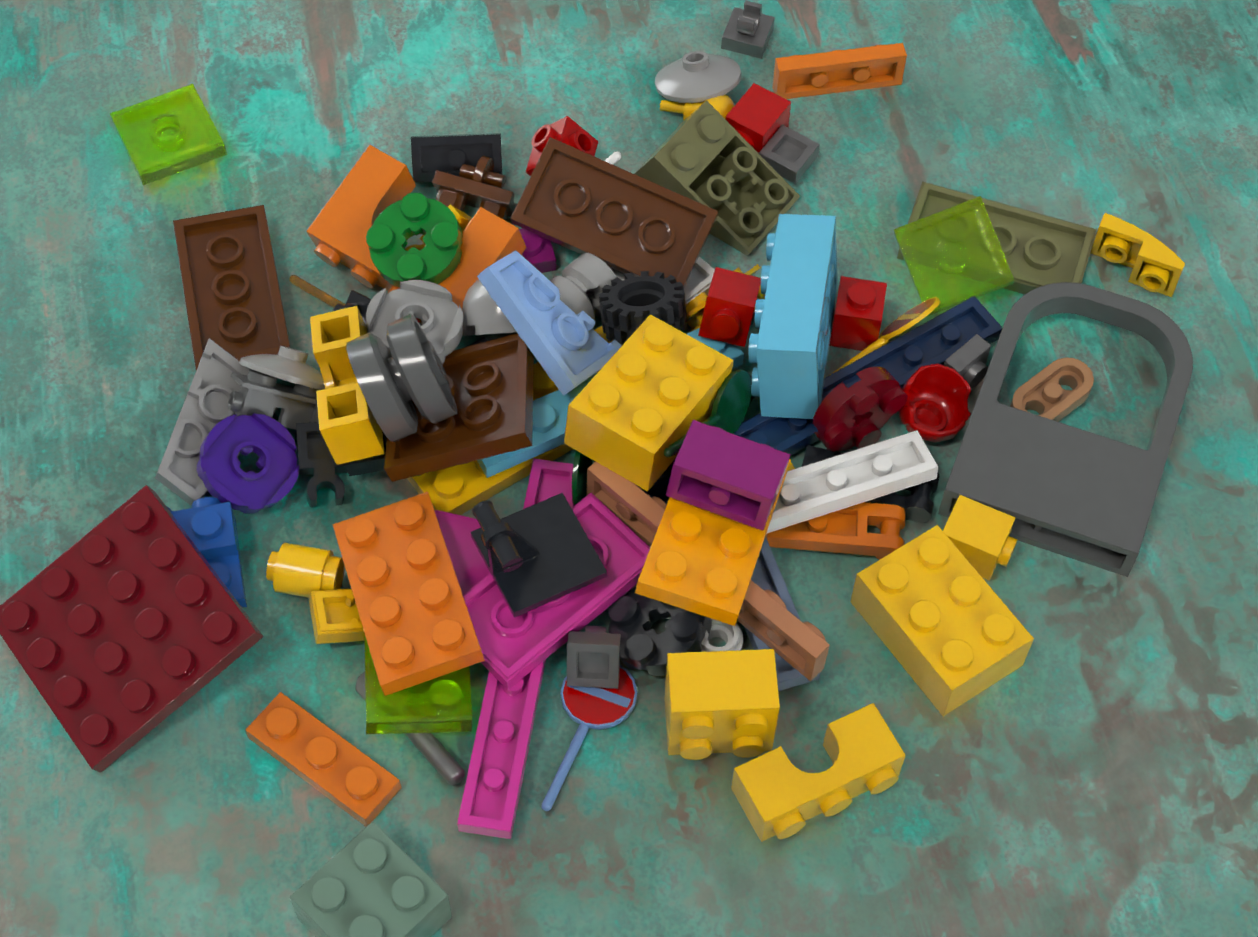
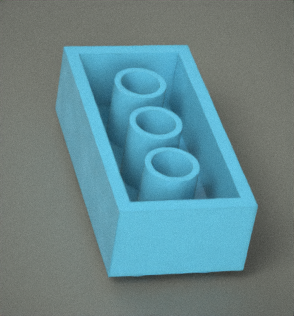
[748,214,838,419]

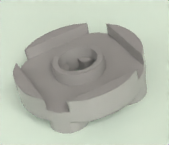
[366,280,463,364]

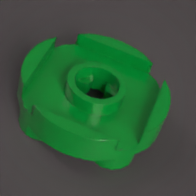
[366,192,463,288]

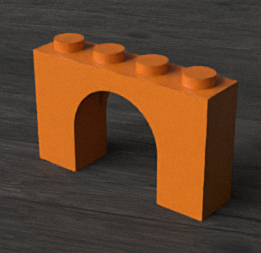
[306,145,527,335]

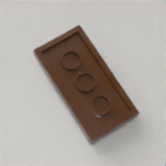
[511,137,718,289]
[173,205,290,370]

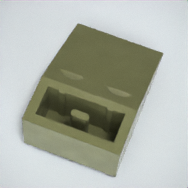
[634,100,800,255]

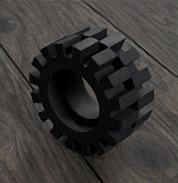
[599,271,687,345]

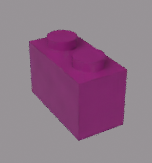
[666,420,790,531]

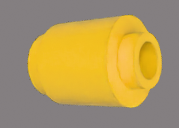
[266,543,345,598]

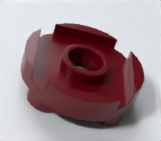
[812,366,908,452]

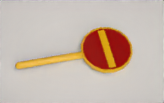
[828,297,941,376]

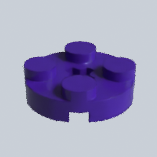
[196,413,299,514]

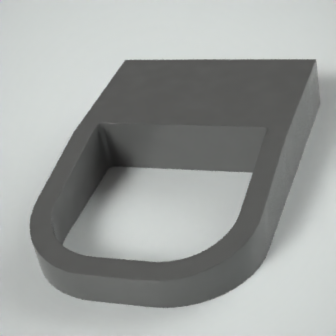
[938,282,1193,577]

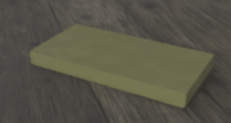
[897,181,1097,294]

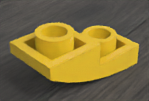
[1090,213,1185,297]

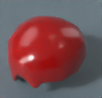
[898,363,971,443]

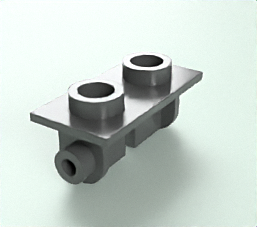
[228,369,319,430]

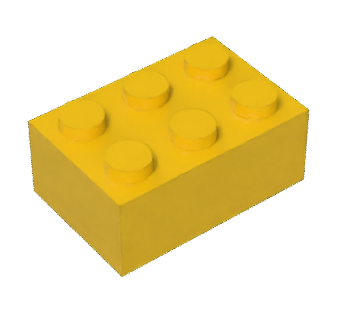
[564,314,734,491]
[850,525,1034,717]

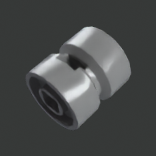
[550,253,617,321]

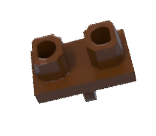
[432,156,517,221]

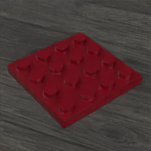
[0,485,264,773]

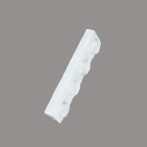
[766,430,938,534]

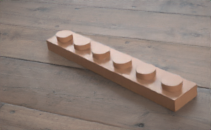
[587,462,830,681]

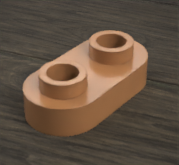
[1010,357,1094,422]

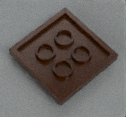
[384,333,534,482]

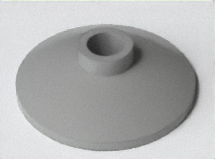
[655,51,741,103]
[239,345,325,390]

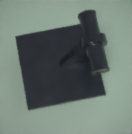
[471,493,607,618]

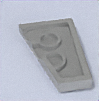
[155,338,279,505]

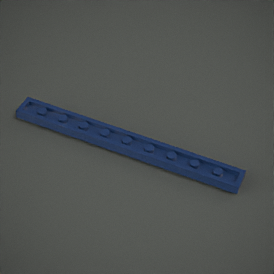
[636,296,1002,504]

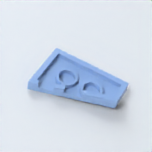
[477,250,622,396]

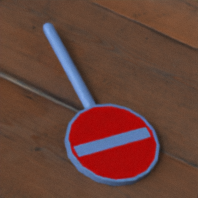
[541,665,638,811]

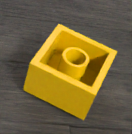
[664,649,780,760]

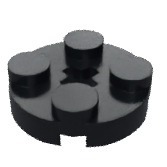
[608,587,712,676]

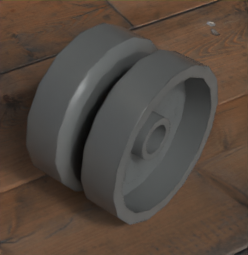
[346,314,458,442]

